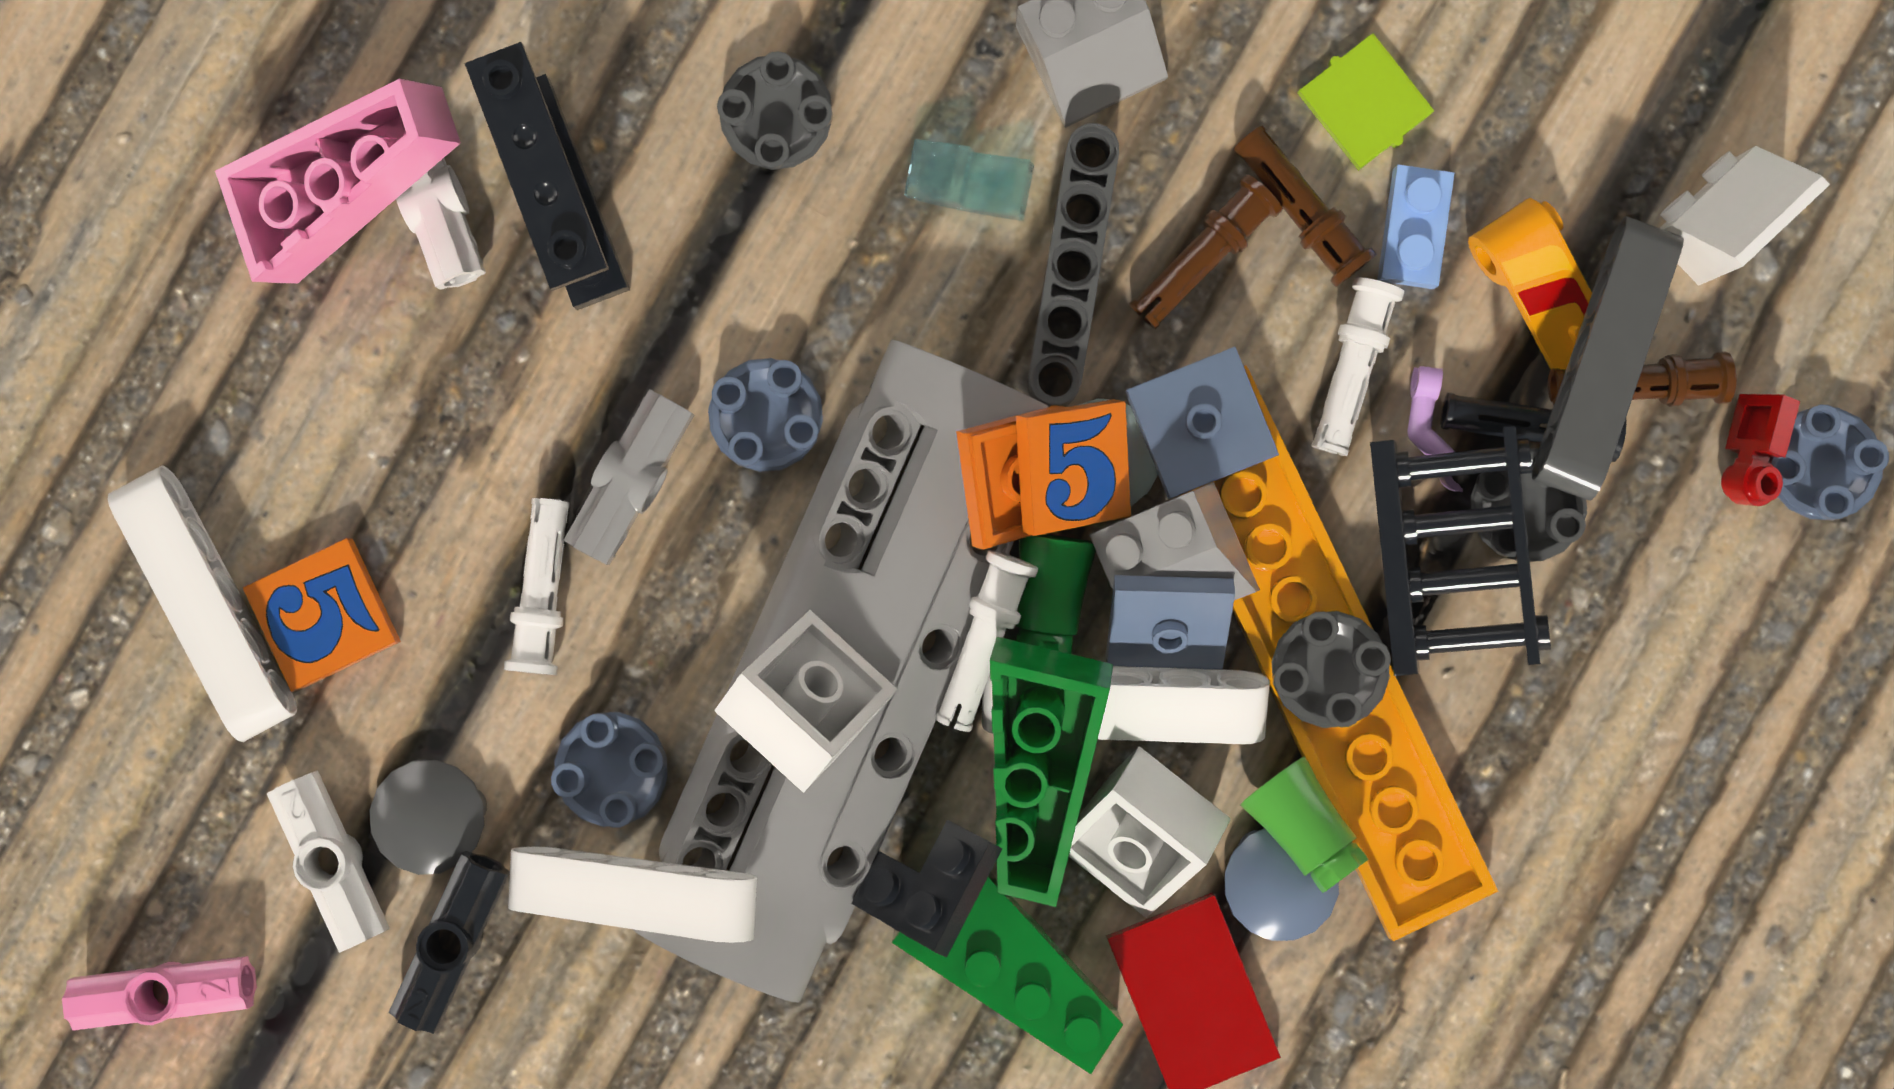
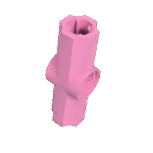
[62,956,257,1030]

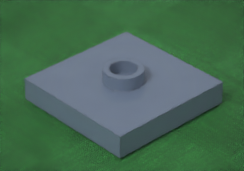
[1125,347,1279,499]
[1106,575,1235,670]

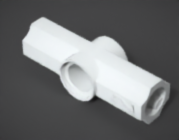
[396,158,486,290]
[267,771,390,953]

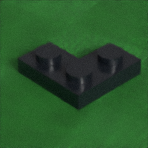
[851,820,1002,958]

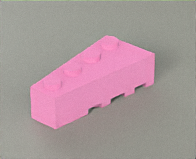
[215,79,461,284]

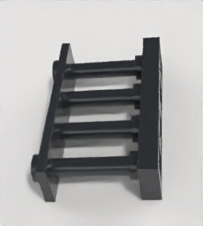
[464,42,630,310]
[1370,426,1551,676]

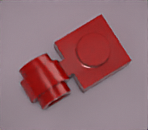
[1721,394,1800,506]

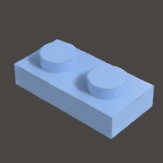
[1377,164,1455,289]

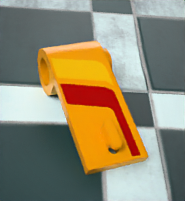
[1468,198,1592,369]

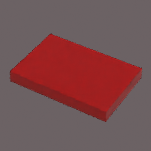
[1106,893,1281,1089]

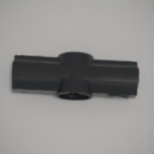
[388,851,510,1034]

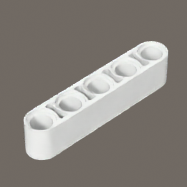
[107,465,297,742]
[982,666,1270,744]
[508,847,757,943]

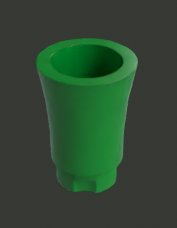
[1015,534,1097,654]

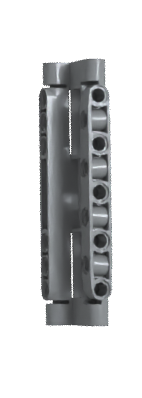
[633,340,1049,1003]

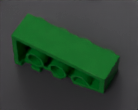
[990,637,1113,907]
[892,872,1123,1074]

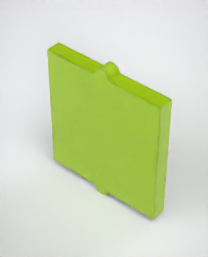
[1297,33,1434,171]

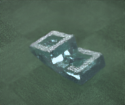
[904,139,1034,221]

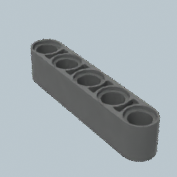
[1027,123,1119,407]
[1532,216,1684,501]

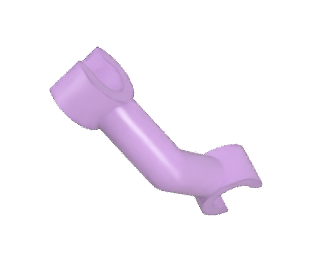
[1407,366,1463,492]

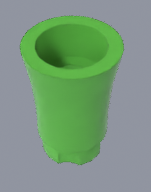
[1240,756,1369,893]

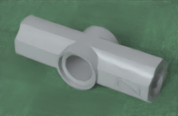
[563,389,694,565]

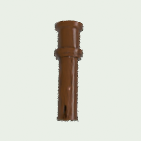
[1234,125,1377,287]
[1129,174,1283,329]
[1548,351,1737,407]

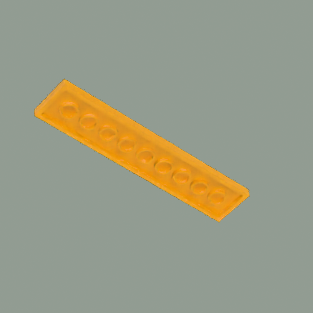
[1178,365,1498,941]

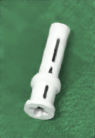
[1311,277,1404,456]
[504,498,570,675]
[935,550,1038,732]

